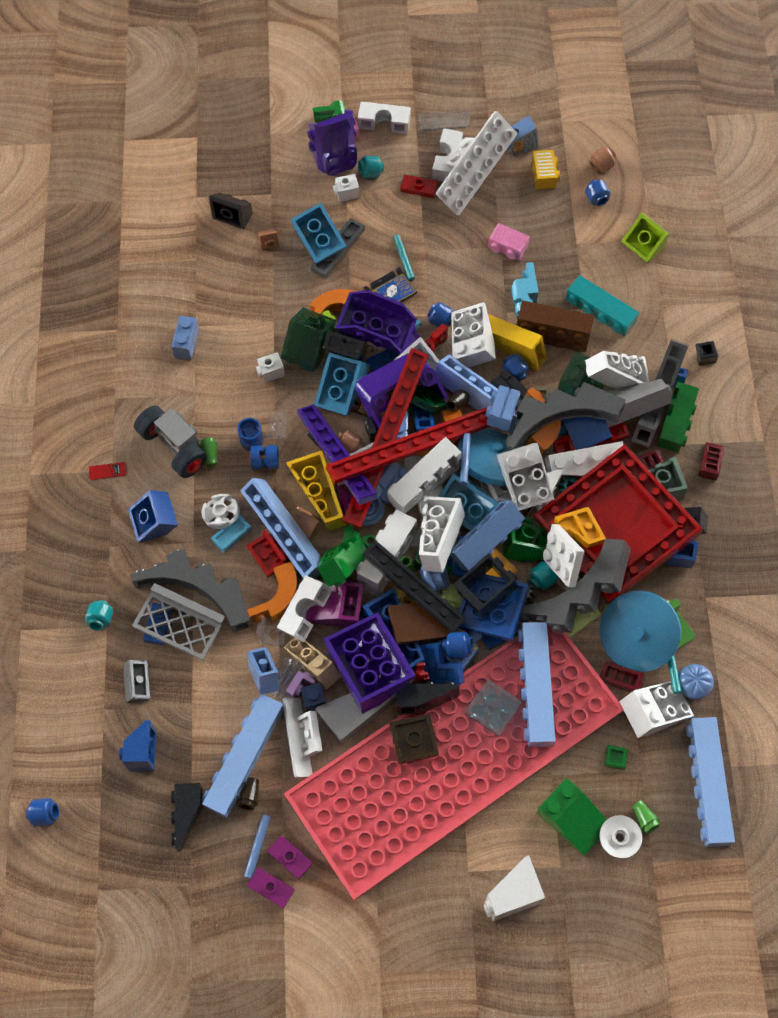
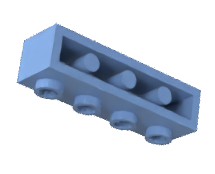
[450,500,525,571]

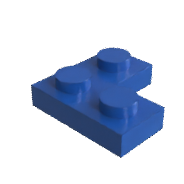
[420,643,464,685]

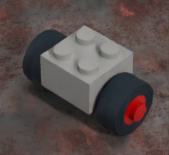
[134,405,207,478]

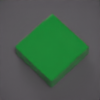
[604,745,628,770]

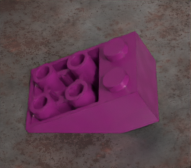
[306,581,364,627]

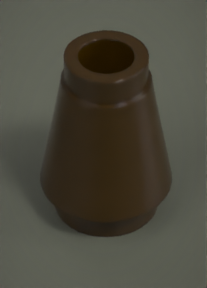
[446,389,470,411]
[237,777,259,811]

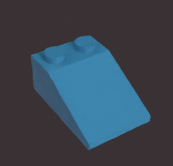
[290,203,347,264]
[314,353,370,416]
[439,472,500,531]

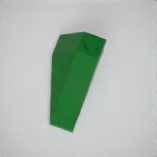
[502,517,548,561]

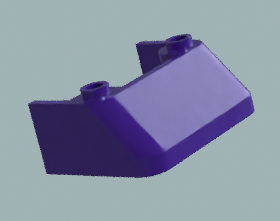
[355,353,448,432]

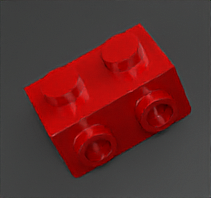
[246,530,288,578]

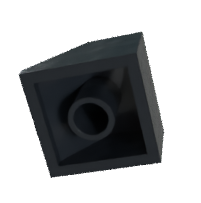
[209,193,253,229]

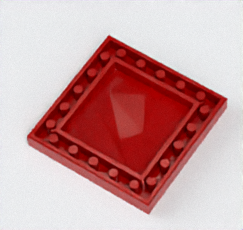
[534,444,703,605]

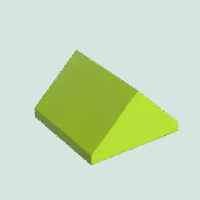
[621,212,669,263]

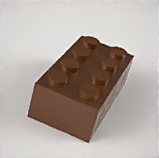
[517,300,594,352]

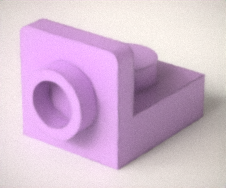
[286,671,316,698]

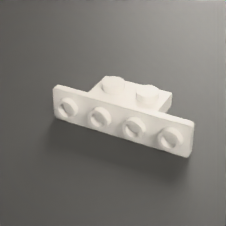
[282,697,322,778]

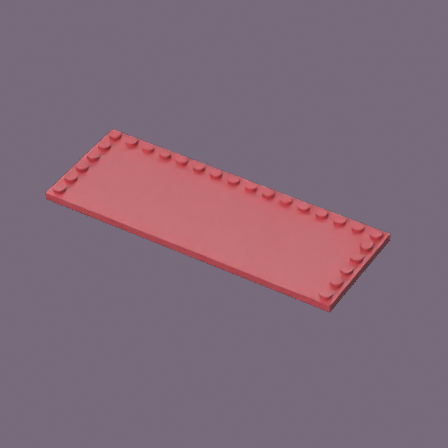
[284,625,624,901]

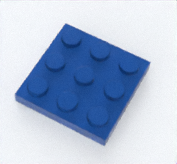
[458,574,530,642]

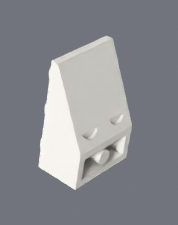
[451,302,496,367]
[497,443,554,511]
[619,681,694,738]

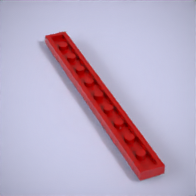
[342,348,428,529]
[326,405,492,484]

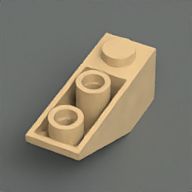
[284,638,341,690]

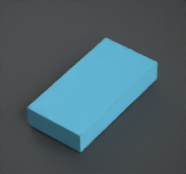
[210,514,252,554]

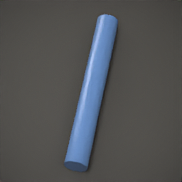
[460,433,471,486]
[244,815,270,879]

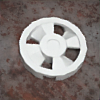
[201,494,240,529]

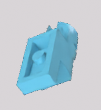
[511,262,539,319]

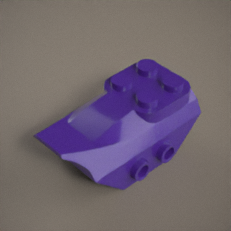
[307,109,357,176]
[335,290,419,354]

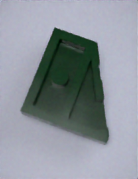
[410,384,447,413]

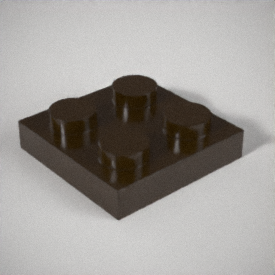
[390,714,439,765]

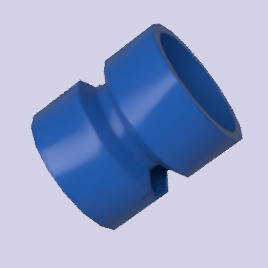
[237,417,264,451]
[250,445,279,470]

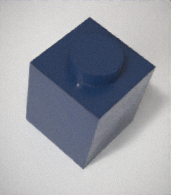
[300,683,326,712]

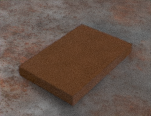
[388,599,450,645]

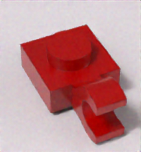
[424,324,448,353]
[410,663,430,684]

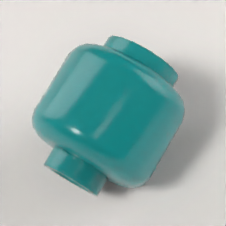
[358,156,384,178]
[529,562,558,591]
[85,600,113,631]

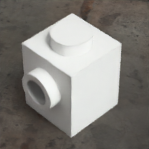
[333,174,360,202]
[256,352,285,383]

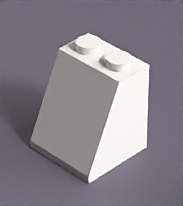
[483,856,545,921]

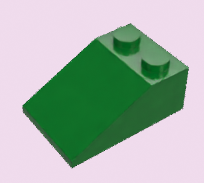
[536,777,607,856]

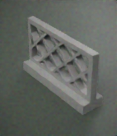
[132,583,226,661]

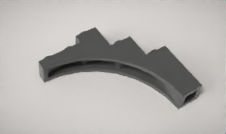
[505,382,626,451]
[519,539,631,634]
[131,549,252,633]

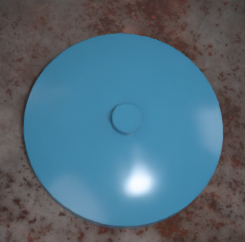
[457,429,523,486]
[599,591,681,672]

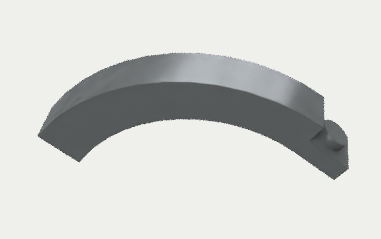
[631,339,689,447]

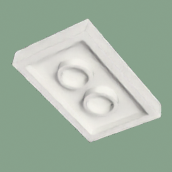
[543,524,585,587]

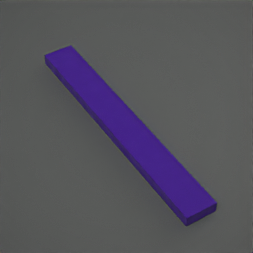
[297,404,377,505]

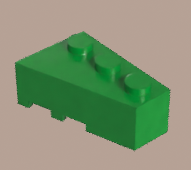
[657,382,699,453]
[317,534,367,588]

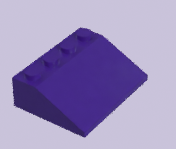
[324,612,416,714]

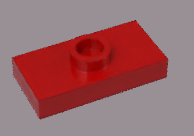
[400,174,438,198]

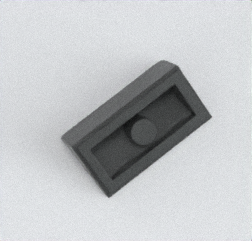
[123,660,150,703]

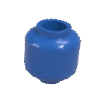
[585,180,611,206]
[427,302,453,327]
[502,353,529,381]
[443,632,474,659]
[26,798,60,827]

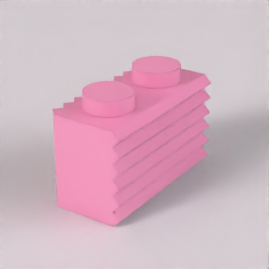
[488,223,530,261]

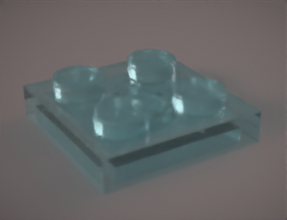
[465,679,522,737]

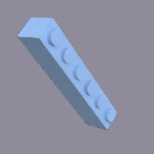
[435,354,517,435]
[240,478,322,579]
[518,622,555,747]
[202,694,284,819]
[686,717,735,847]

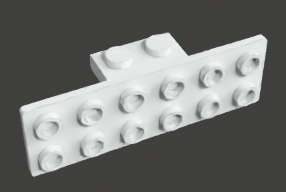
[436,111,517,215]

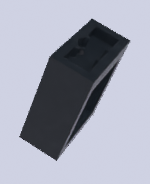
[323,331,369,362]
[453,554,518,619]

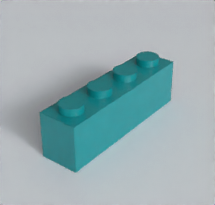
[566,275,639,336]

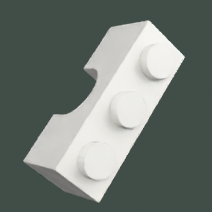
[358,102,411,134]
[432,128,463,182]
[277,575,333,642]

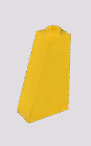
[488,314,547,372]

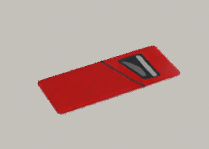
[89,462,126,480]

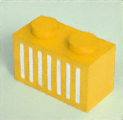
[532,150,560,190]

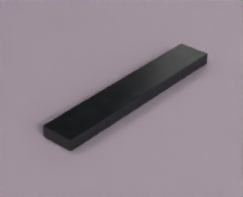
[362,540,466,633]

